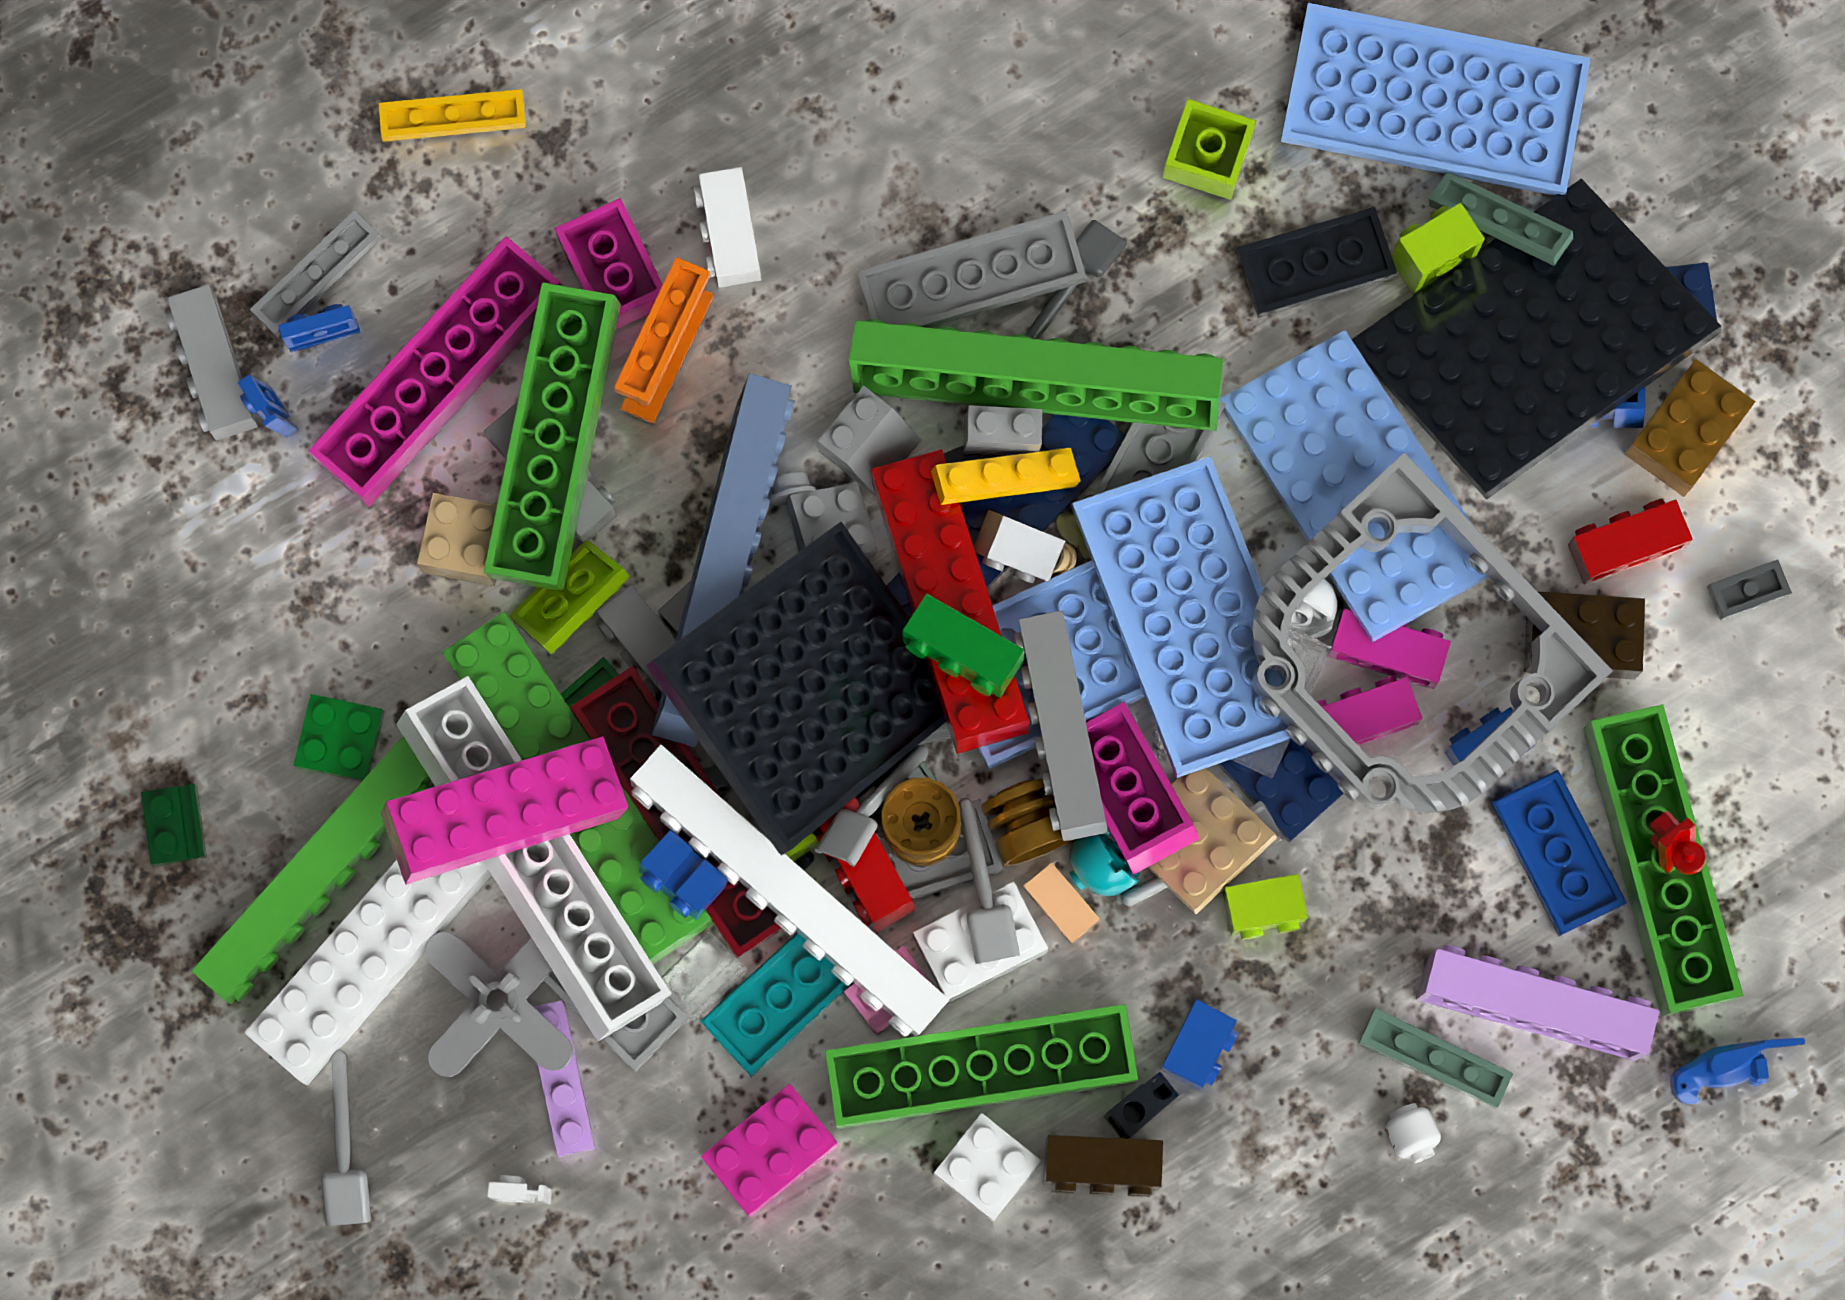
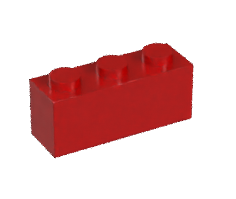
[1568,498,1693,585]

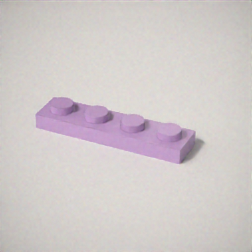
[534,1000,596,1157]

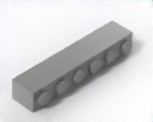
[1014,610,1108,841]

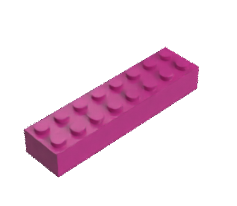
[308,236,562,508]

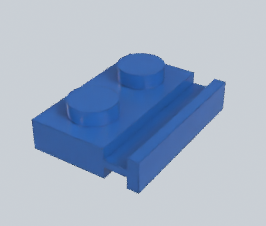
[278,304,361,353]
[237,374,299,438]

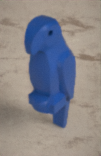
[1670,1038,1805,1105]

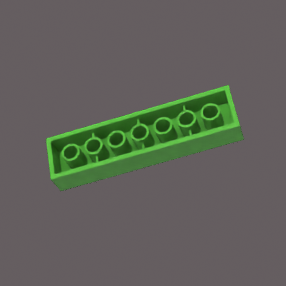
[484,283,621,591]
[1583,704,1744,1017]
[825,1004,1138,1129]

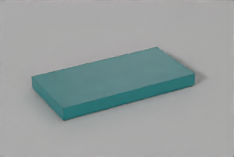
[700,933,854,1077]

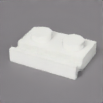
[488,1175,552,1204]

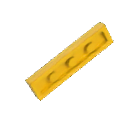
[379,89,527,142]
[931,448,1081,505]

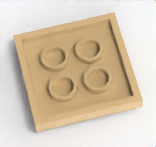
[1147,768,1277,914]

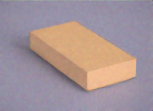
[1023,862,1100,944]

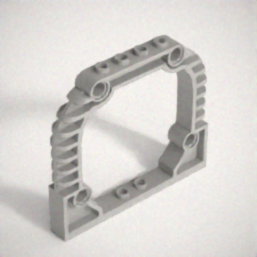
[1252,453,1613,813]

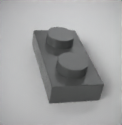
[1707,559,1792,621]

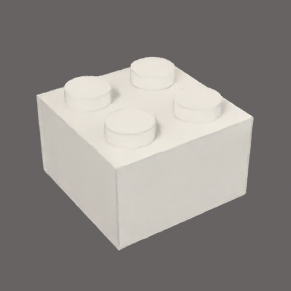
[934,1113,1041,1222]

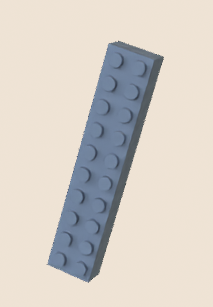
[651,373,795,747]

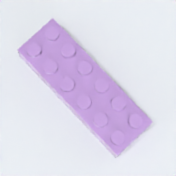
[1416,945,1660,1061]

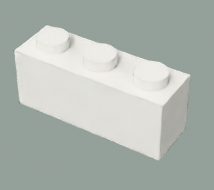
[694,167,761,288]

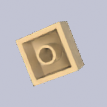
[417,493,497,587]

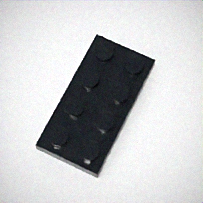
[1236,207,1398,318]

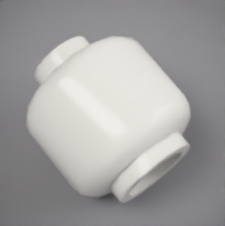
[1385,1103,1441,1163]

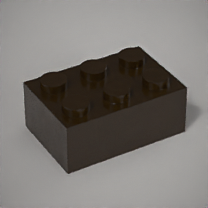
[1524,591,1645,680]
[1044,1135,1163,1197]

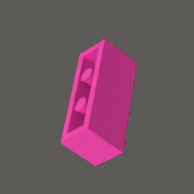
[1328,608,1451,690]
[1310,675,1423,755]

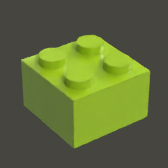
[1163,99,1256,200]
[1392,203,1485,296]

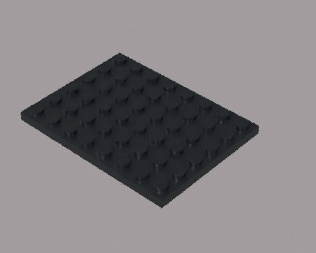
[1351,178,1722,500]
[646,522,946,856]

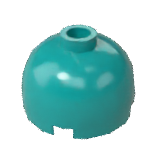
[1069,828,1140,897]

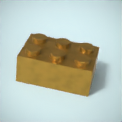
[1624,359,1756,497]

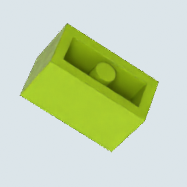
[1222,874,1308,940]

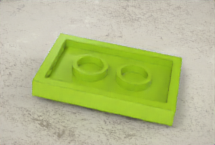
[509,539,631,654]

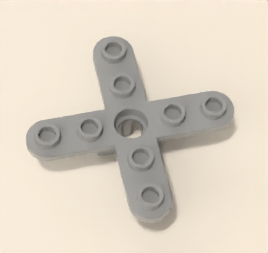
[425,932,573,1077]

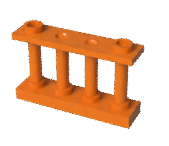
[614,257,715,424]

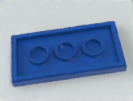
[1490,770,1627,936]

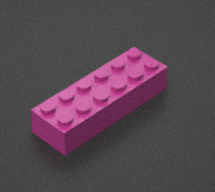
[380,736,629,885]

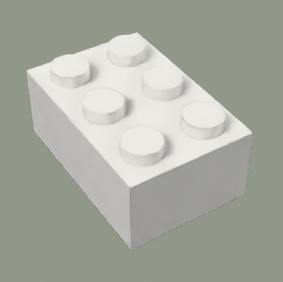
[913,882,1048,1004]

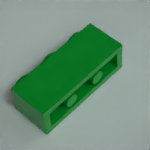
[903,593,1024,698]

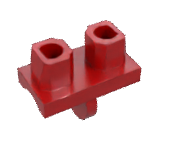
[1650,811,1706,875]

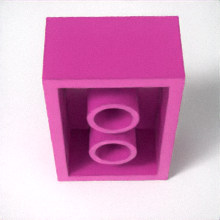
[554,198,663,330]
[701,1083,839,1218]

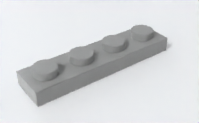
[250,209,381,338]

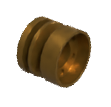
[882,777,961,866]
[980,778,1074,866]

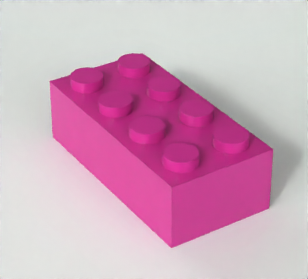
[1086,702,1199,875]

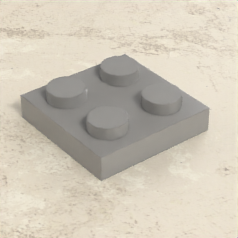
[786,482,878,557]

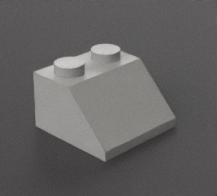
[818,386,921,496]

